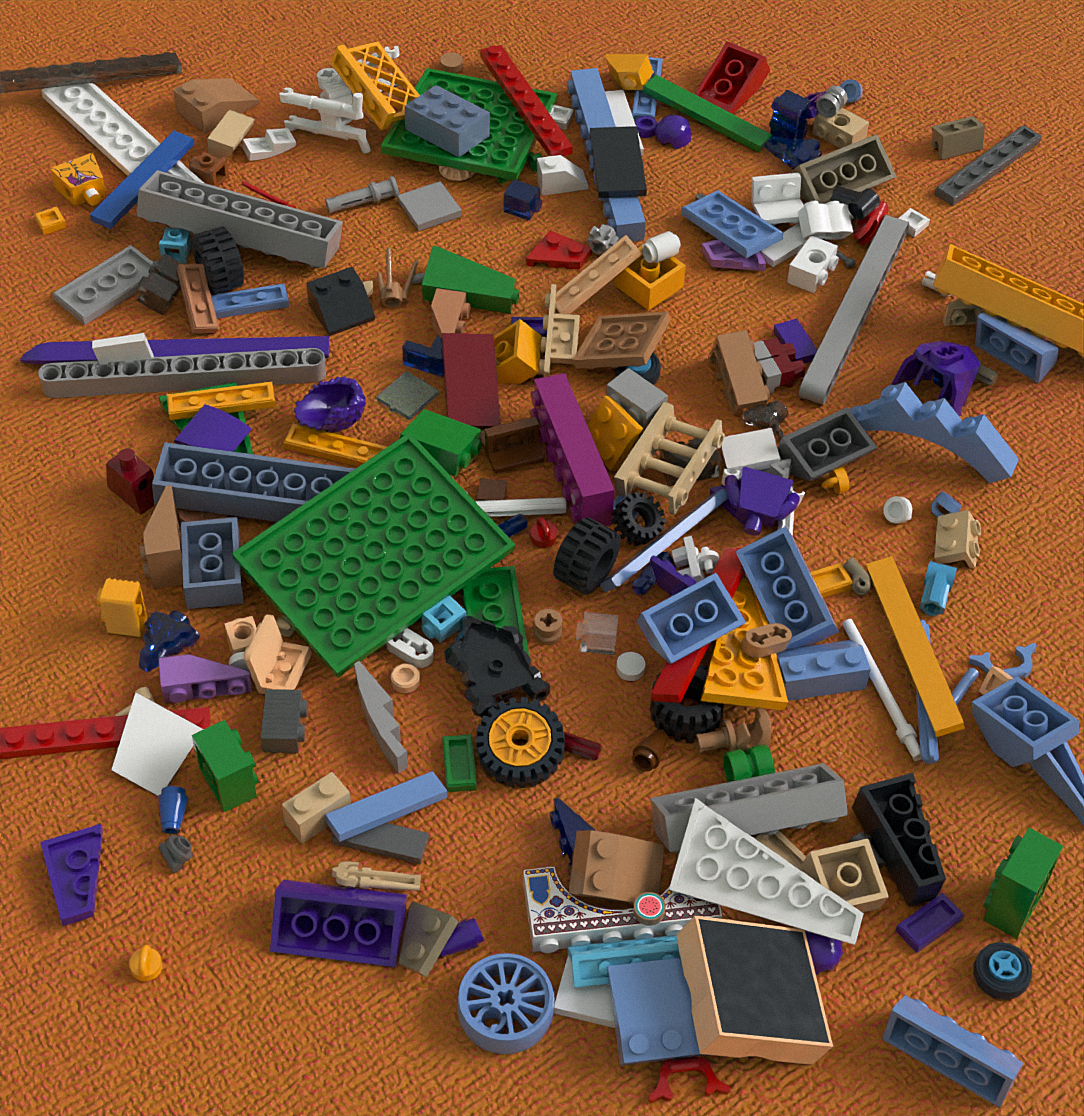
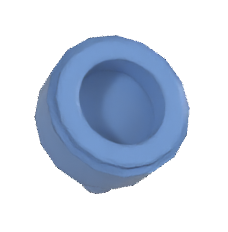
[840,79,863,103]
[931,491,962,518]

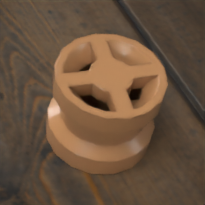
[534,609,563,645]

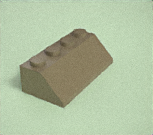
[788,134,897,204]

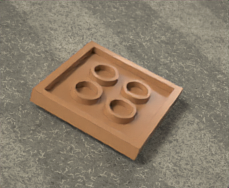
[573,312,670,369]

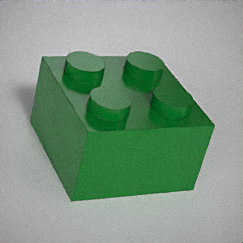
[192,720,258,812]

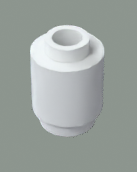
[641,231,681,263]

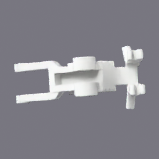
[279,46,399,153]

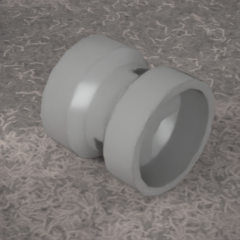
[816,85,848,118]

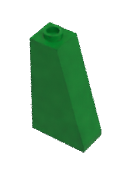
[422,246,520,314]

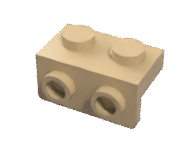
[934,510,981,568]

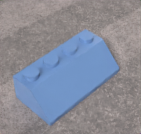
[736,526,839,650]
[882,995,1023,1108]

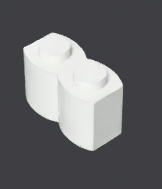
[798,201,853,240]

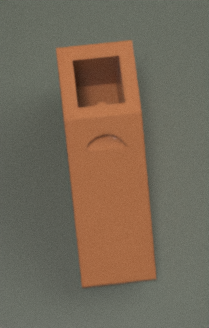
[431,288,470,349]

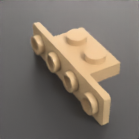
[539,284,580,377]

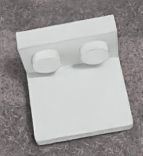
[751,173,804,226]

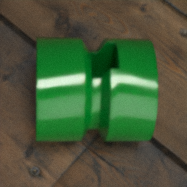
[723,744,775,782]

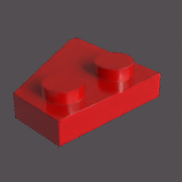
[526,230,592,269]

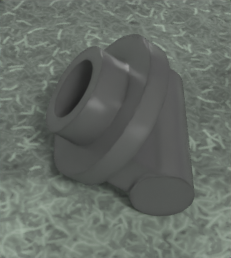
[158,835,193,873]

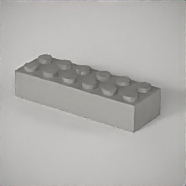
[650,763,848,853]

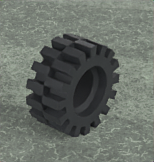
[612,492,665,546]

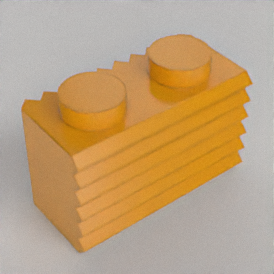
[97,578,147,637]

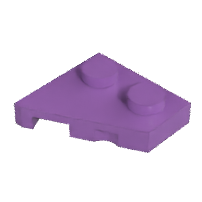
[701,240,766,271]

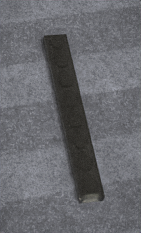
[0,52,182,93]

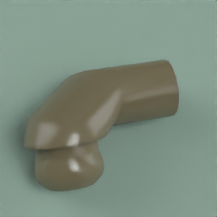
[843,557,871,595]

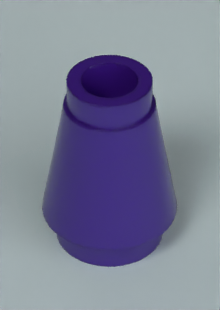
[441,918,484,957]

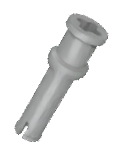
[325,176,399,214]

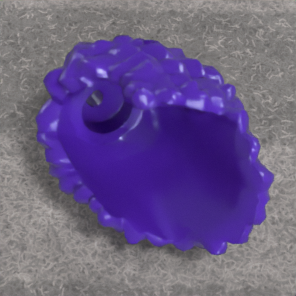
[294,376,366,433]

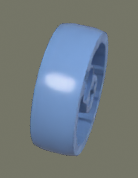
[457,953,555,1054]

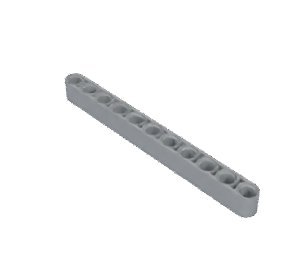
[798,215,909,405]
[38,348,326,398]

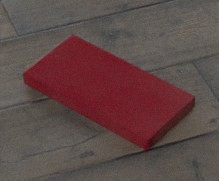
[441,333,501,430]

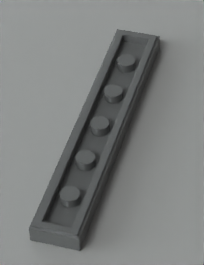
[934,125,1042,206]

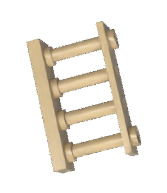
[614,402,725,514]

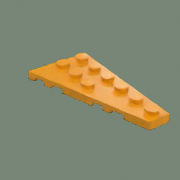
[701,579,788,710]

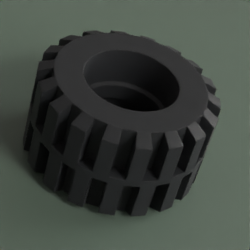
[192,226,244,295]
[553,517,620,595]
[650,665,725,743]

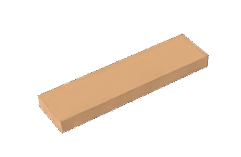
[555,235,642,314]

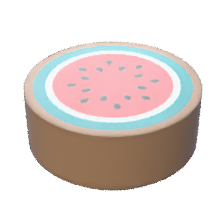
[633,892,666,926]

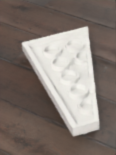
[669,798,864,945]

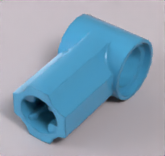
[920,561,957,617]

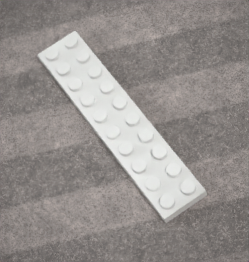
[41,72,204,183]

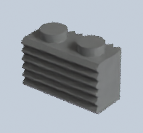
[261,689,308,754]

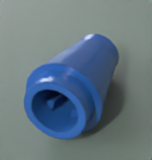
[158,786,189,834]

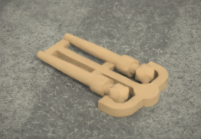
[332,861,421,891]

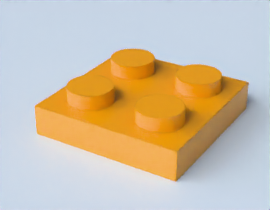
[587,396,643,471]

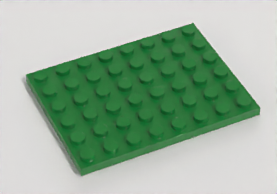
[232,432,516,678]

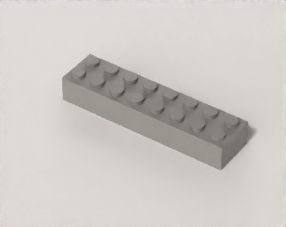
[137,170,343,268]

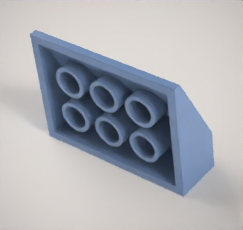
[607,957,707,1066]

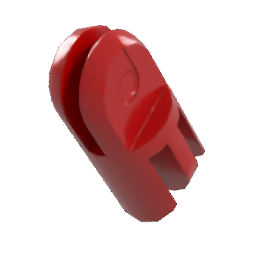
[853,201,889,245]

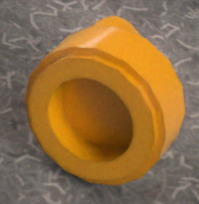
[821,467,849,494]
[129,945,162,982]

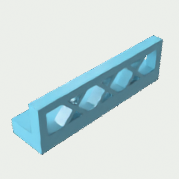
[567,935,680,987]

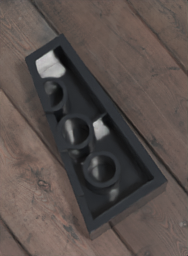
[852,773,946,907]

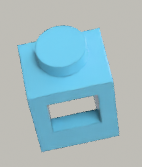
[159,227,192,264]
[421,595,466,643]

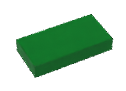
[442,734,477,792]

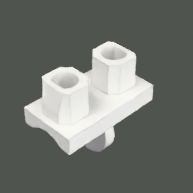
[672,536,719,583]

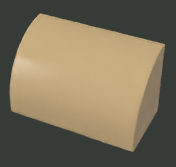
[207,110,254,159]

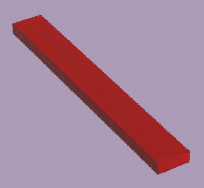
[650,548,745,703]

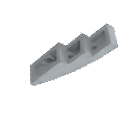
[354,661,408,774]

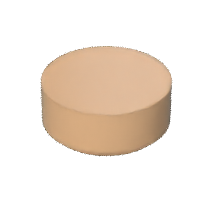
[391,664,420,693]

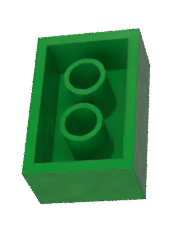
[983,828,1064,939]

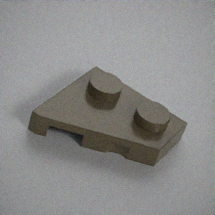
[399,901,459,977]

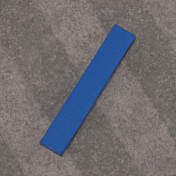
[90,131,194,229]

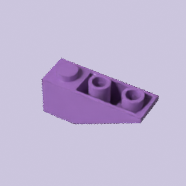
[159,654,252,703]

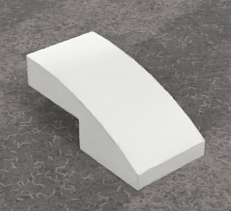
[242,128,296,161]

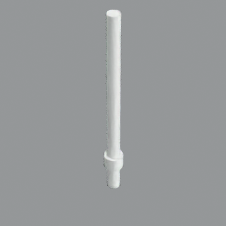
[842,619,921,761]

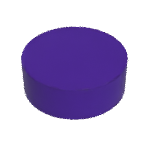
[635,116,657,138]

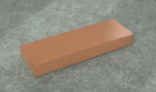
[177,264,219,334]

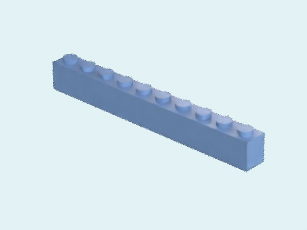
[567,68,646,242]

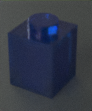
[504,179,542,221]

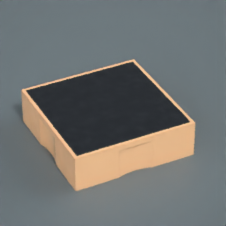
[676,916,833,1065]

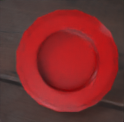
[530,517,557,548]

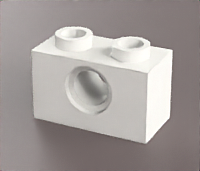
[787,235,839,293]

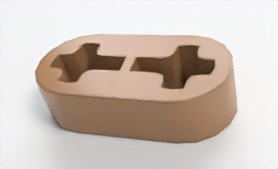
[741,623,792,658]

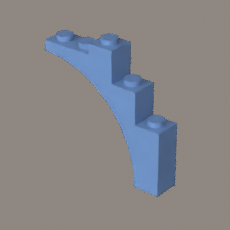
[850,382,1019,483]

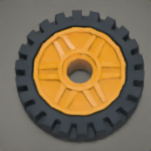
[476,697,565,788]

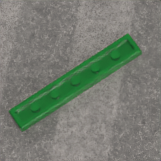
[643,75,772,152]

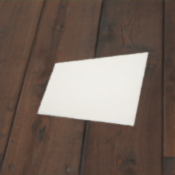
[112,692,204,796]

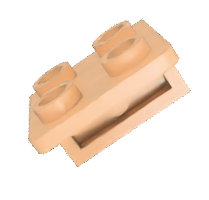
[244,614,312,694]

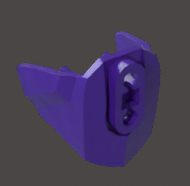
[891,341,980,417]

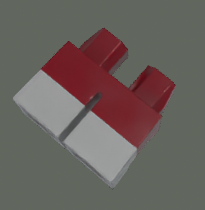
[754,338,806,393]

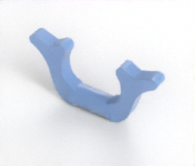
[968,643,1037,678]

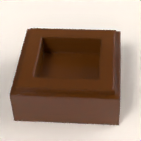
[477,478,507,501]

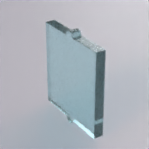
[377,371,439,420]

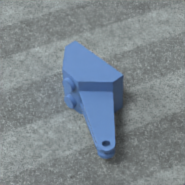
[972,676,1084,826]

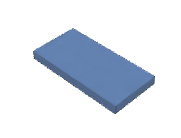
[682,190,783,258]

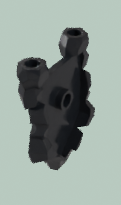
[444,616,550,718]

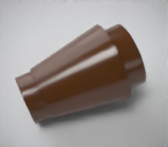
[632,729,669,771]

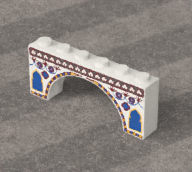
[523,853,722,953]

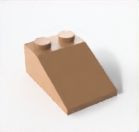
[173,78,260,134]
[139,485,183,589]
[569,830,665,904]

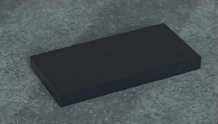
[590,126,647,198]

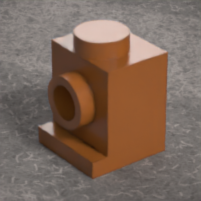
[190,152,229,187]

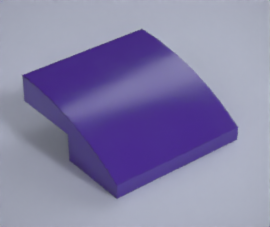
[174,404,252,452]

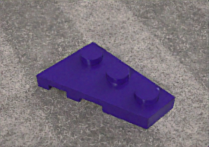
[40,824,103,926]

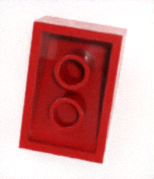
[694,41,770,114]

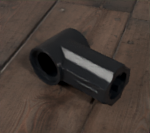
[830,186,880,220]

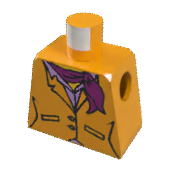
[50,153,106,206]

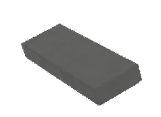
[332,823,429,864]

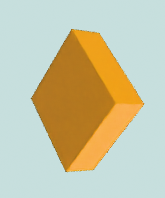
[34,207,67,235]

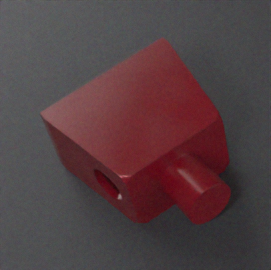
[106,449,154,515]

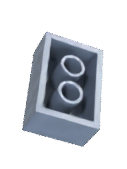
[405,85,490,157]
[181,517,244,609]

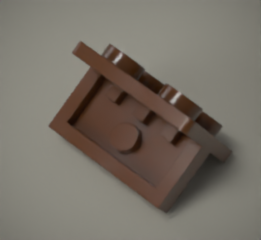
[480,417,545,473]

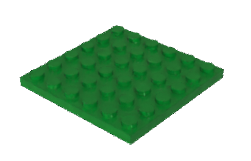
[381,68,557,181]

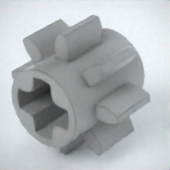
[587,224,619,255]

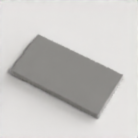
[52,245,164,325]

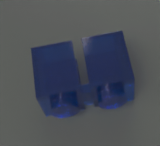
[769,90,811,149]

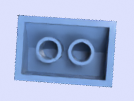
[975,313,1059,383]
[636,573,746,665]
[776,640,871,701]

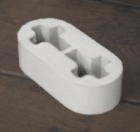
[386,628,434,668]

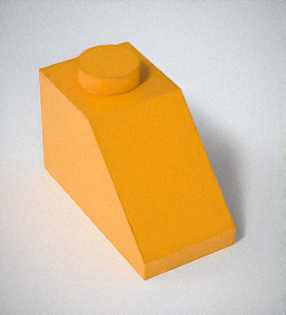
[605,54,653,90]

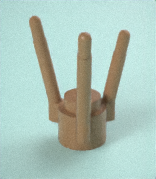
[377,248,419,308]

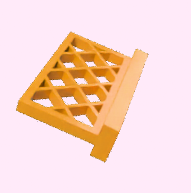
[330,42,420,130]

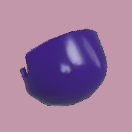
[655,115,692,149]
[805,931,843,975]

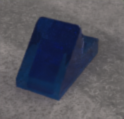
[402,335,444,378]

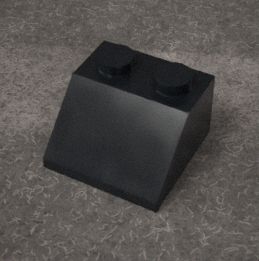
[306,266,375,336]

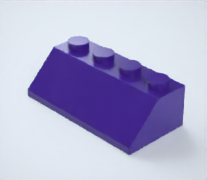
[270,880,407,967]

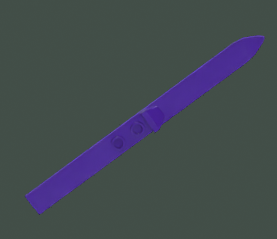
[20,336,329,364]

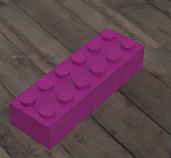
[530,373,615,526]

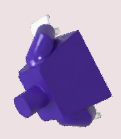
[721,466,805,536]

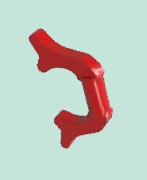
[648,1056,730,1103]

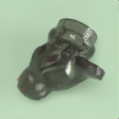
[742,400,789,441]

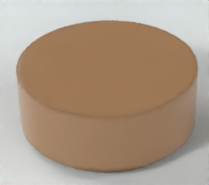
[440,53,463,73]

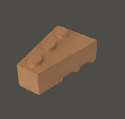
[708,330,770,416]

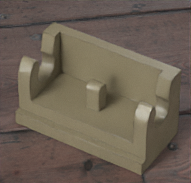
[932,116,985,159]

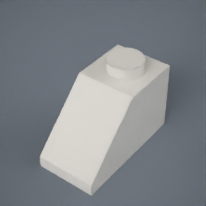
[537,155,588,196]

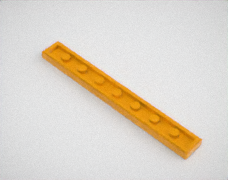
[866,556,965,737]

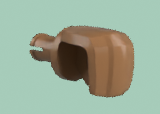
[696,707,772,753]

